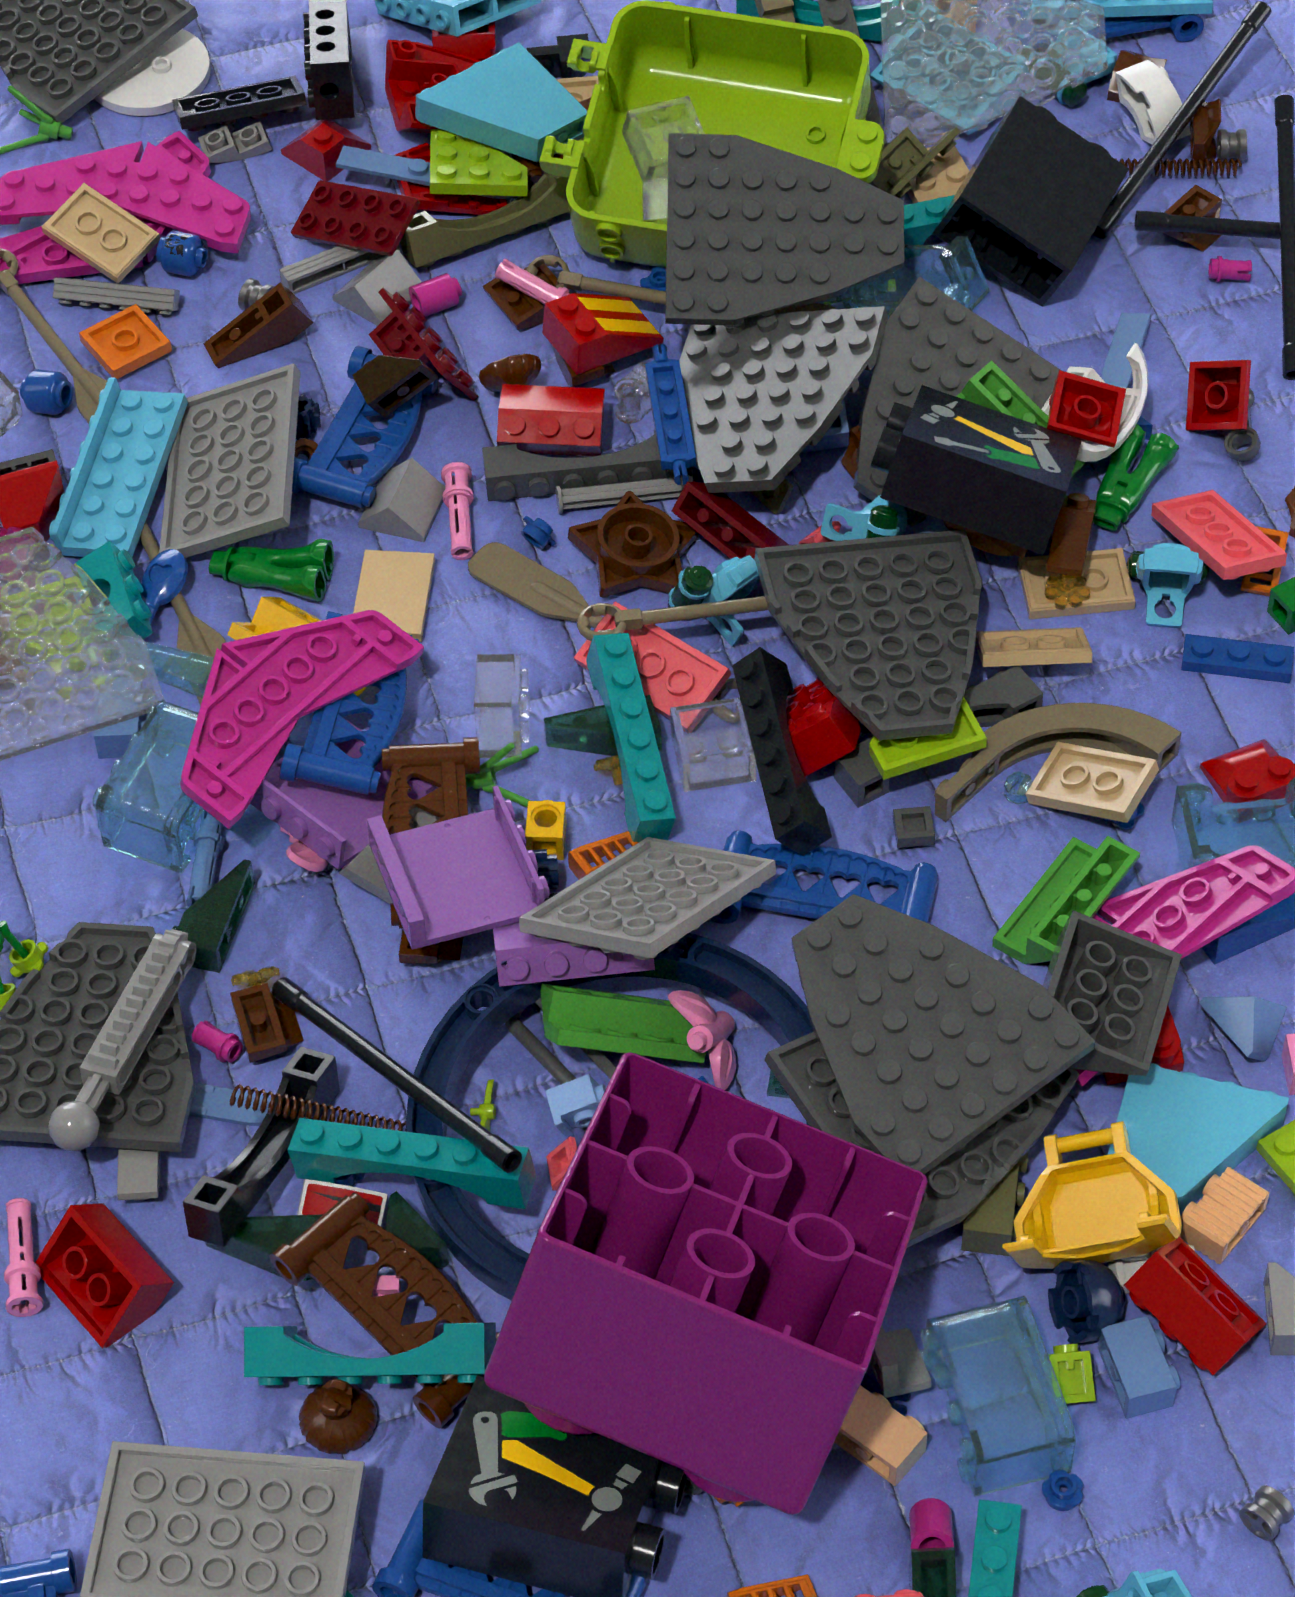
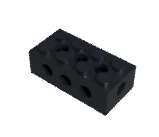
[303,0,355,120]

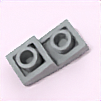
[198,121,272,163]
[117,1148,161,1201]

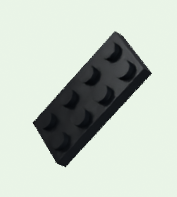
[172,76,307,132]

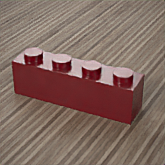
[671,482,789,583]

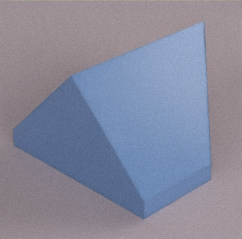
[1199,996,1287,1062]

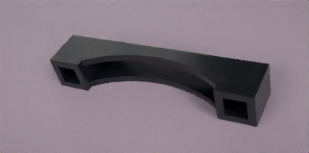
[732,647,832,856]
[183,1047,340,1248]

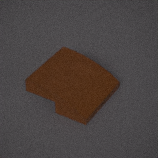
[483,264,571,330]

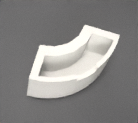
[1115,60,1191,145]

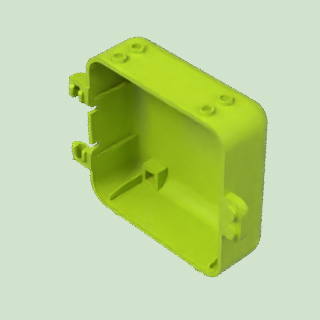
[539,0,884,268]

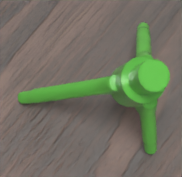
[0,86,73,155]
[465,742,539,808]

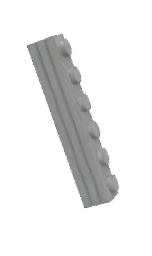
[279,245,400,294]
[53,277,180,315]

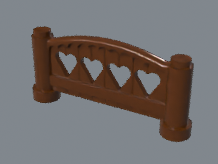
[382,737,480,929]
[269,1193,499,1428]

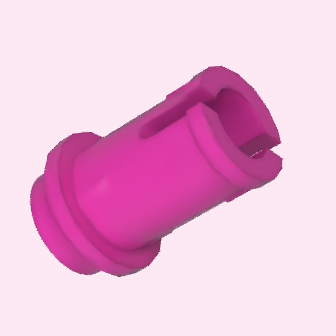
[1208,256,1252,282]
[192,1020,243,1063]

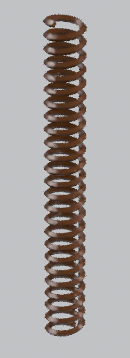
[1115,158,1242,178]
[230,1084,406,1131]

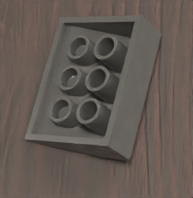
[1043,910,1182,1076]

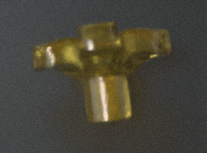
[1044,574,1090,610]
[593,755,623,785]
[231,966,280,987]

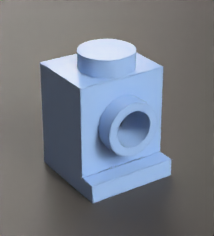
[545,1074,606,1138]

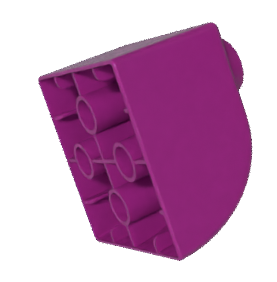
[484,1053,927,1515]

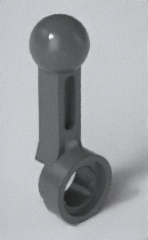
[1224,388,1261,462]

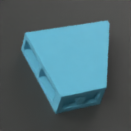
[375,0,541,37]
[415,42,587,162]
[1108,1063,1289,1216]

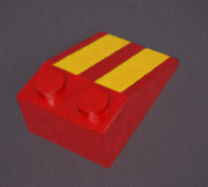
[542,293,664,375]

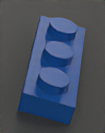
[1181,634,1294,683]

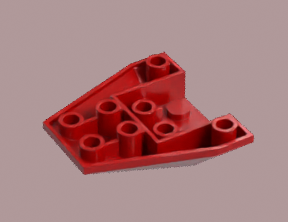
[385,40,481,133]

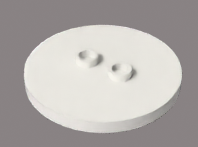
[94,29,211,116]

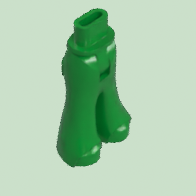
[1093,424,1179,531]
[209,539,334,602]

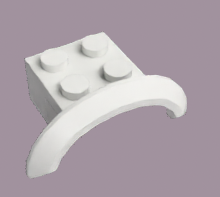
[1041,343,1149,462]

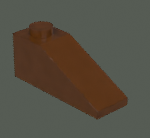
[203,282,314,368]
[1046,493,1097,577]

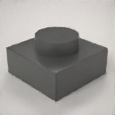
[893,806,935,848]

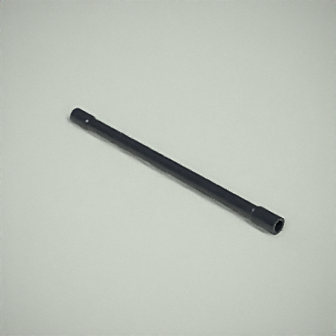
[1093,1,1272,239]
[1274,95,1295,380]
[1134,210,1280,239]
[272,977,522,1173]

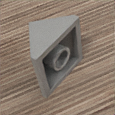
[332,249,421,326]
[358,458,445,542]

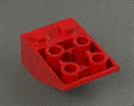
[786,677,861,777]

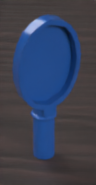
[141,549,188,625]

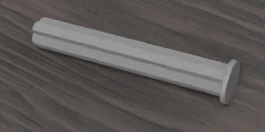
[556,475,694,514]

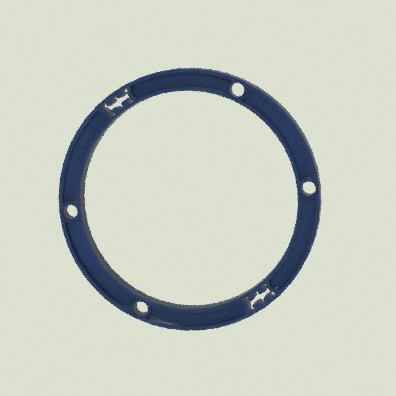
[406,933,814,1301]

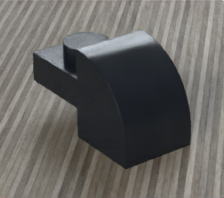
[527,33,589,79]

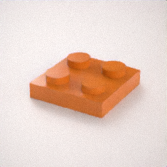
[79,304,172,379]

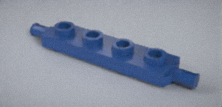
[645,344,696,485]

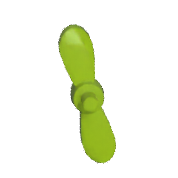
[470,1079,496,1132]

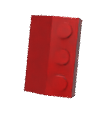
[496,384,605,456]
[35,1203,174,1348]
[1124,1236,1267,1375]

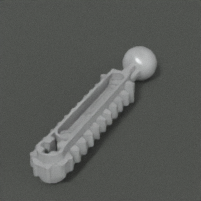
[48,929,196,1151]

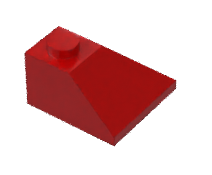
[281,119,371,181]
[1186,360,1251,431]
[0,460,65,547]

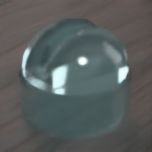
[1004,771,1033,804]

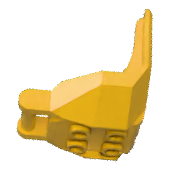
[1002,1121,1182,1269]

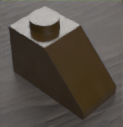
[352,355,438,418]

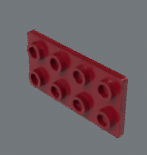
[291,180,420,256]
[368,288,478,401]

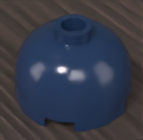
[1048,1260,1126,1343]

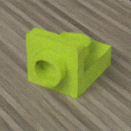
[1043,1344,1096,1405]

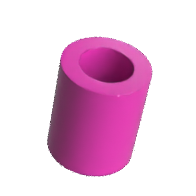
[409,273,462,317]
[909,1498,954,1565]

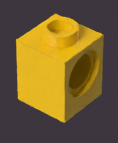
[525,800,567,860]

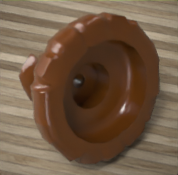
[479,354,541,392]
[298,1379,378,1454]

